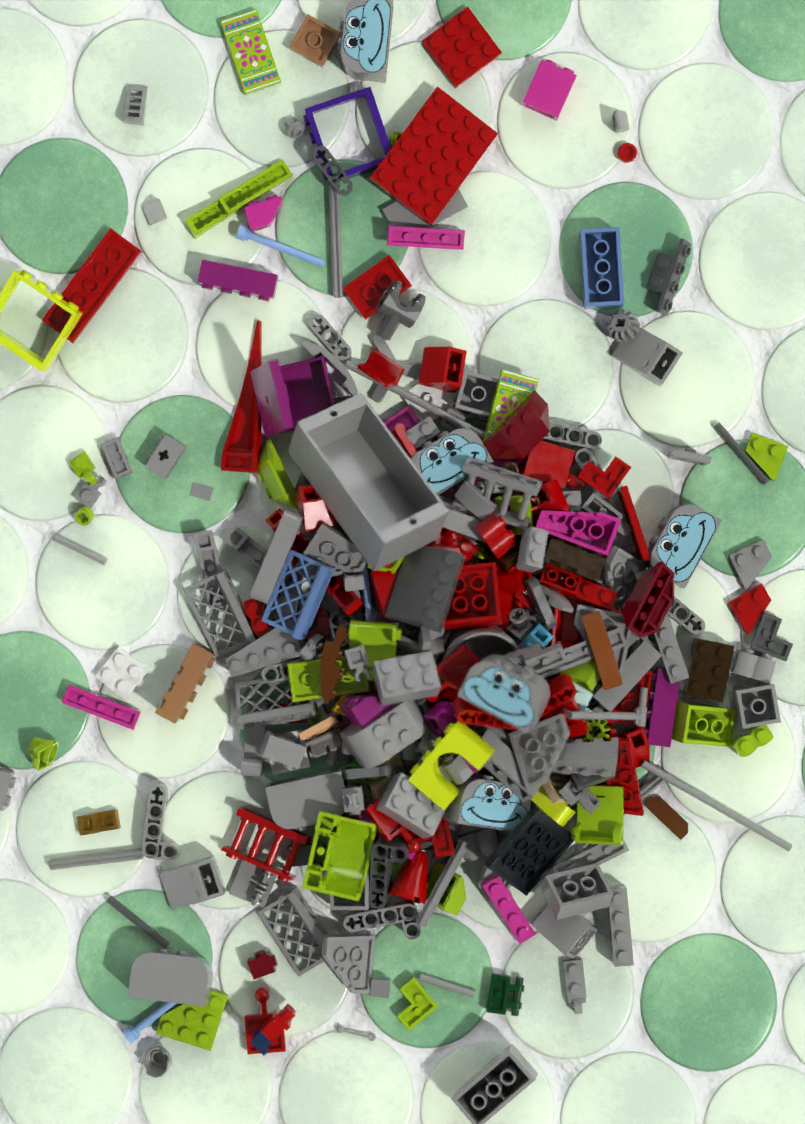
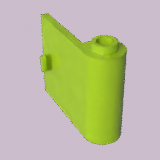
[347,620,401,681]
[571,785,624,846]

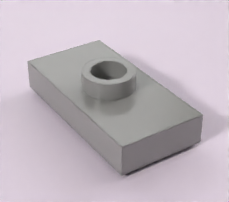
[100,437,133,480]

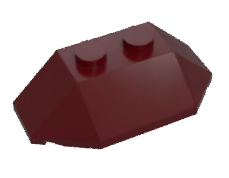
[483,390,550,459]
[622,562,675,638]

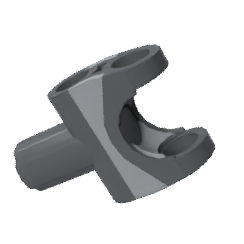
[375,280,426,341]

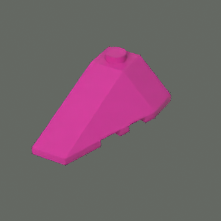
[535,510,621,558]

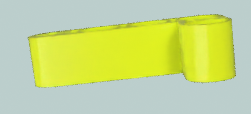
[531,785,576,827]

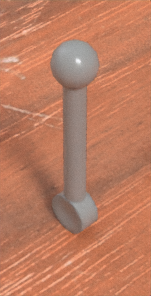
[337,1025,376,1041]

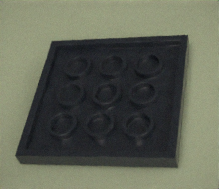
[484,805,575,896]

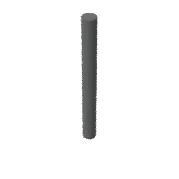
[714,422,769,485]
[106,896,170,948]

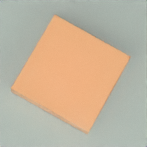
[299,715,344,740]

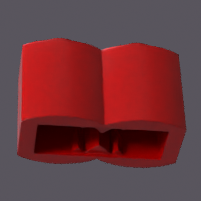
[475,513,517,559]
[243,598,273,637]

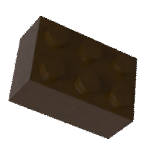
[683,638,735,703]

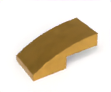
[77,809,121,836]

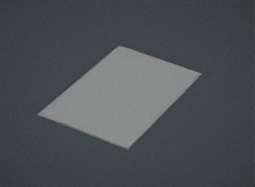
[190,482,213,501]

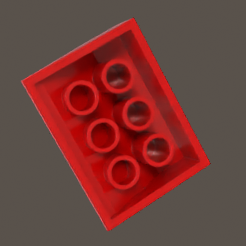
[443,562,503,630]

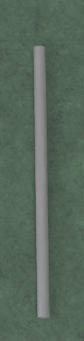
[345,360,485,439]
[641,760,792,851]

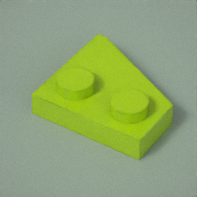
[745,433,788,481]

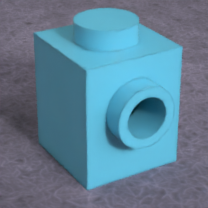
[519,624,553,649]

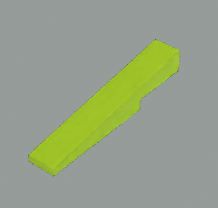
[185,159,293,239]

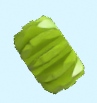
[581,719,611,742]

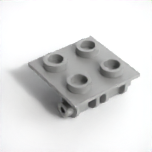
[229,860,277,908]

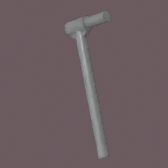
[567,687,648,727]

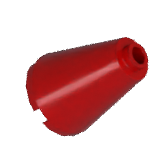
[389,850,428,905]

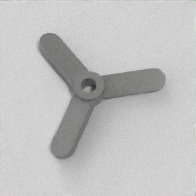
[372,335,421,403]

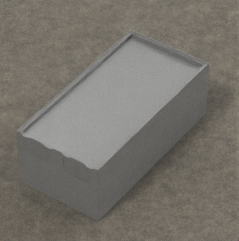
[288,393,449,571]

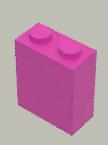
[522,59,577,121]

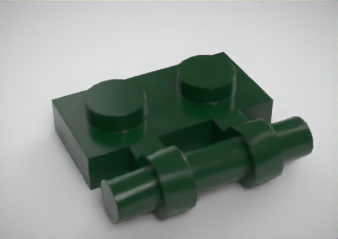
[486,973,525,1016]

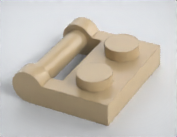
[543,775,569,804]

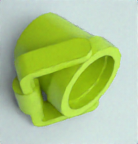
[28,737,59,771]

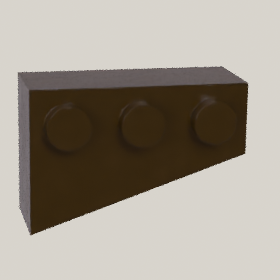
[543,538,606,582]

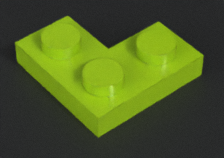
[397,976,439,1031]

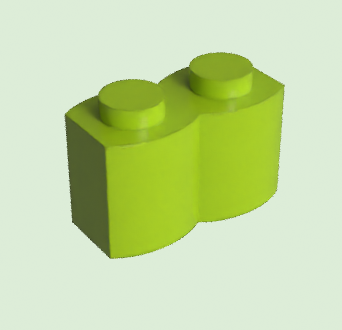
[731,725,774,757]

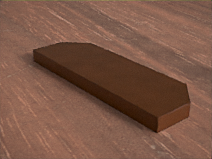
[644,796,688,840]

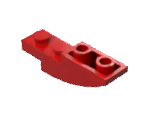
[539,563,618,612]

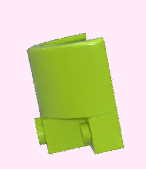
[302,810,376,901]

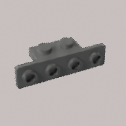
[646,238,691,316]

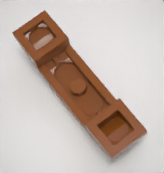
[581,610,623,691]

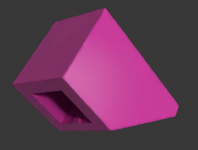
[244,195,283,232]

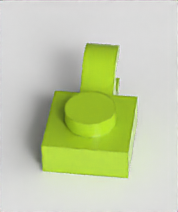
[69,451,98,486]

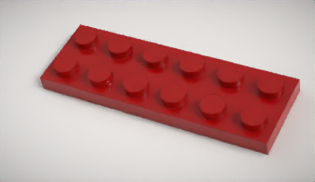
[42,228,142,344]

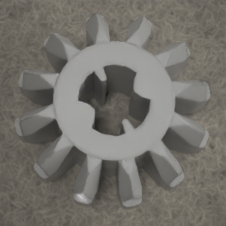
[607,309,640,343]

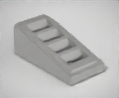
[123,85,148,125]

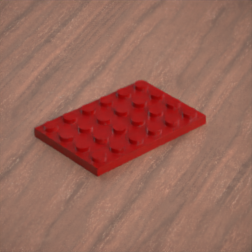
[369,86,498,226]

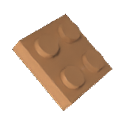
[289,14,341,68]

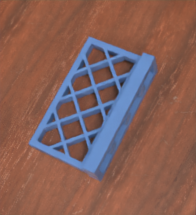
[261,549,335,640]

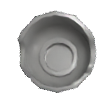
[142,1045,172,1078]

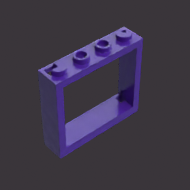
[303,87,391,183]

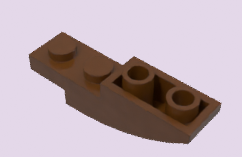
[320,624,349,704]

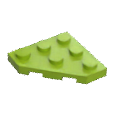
[156,989,228,1051]

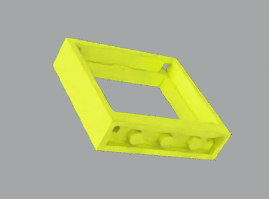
[0,269,83,372]

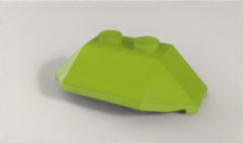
[257,439,298,510]

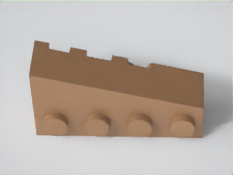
[155,643,216,724]

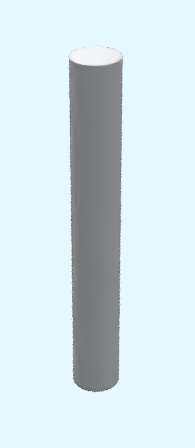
[53,534,107,565]
[418,973,475,998]

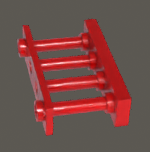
[221,807,312,882]

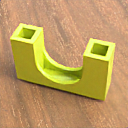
[408,721,495,810]

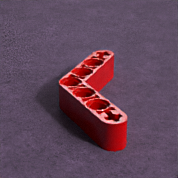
[453,673,577,730]

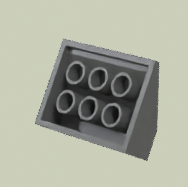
[385,546,465,633]

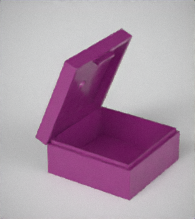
[250,356,336,438]

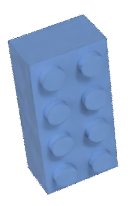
[579,227,624,309]

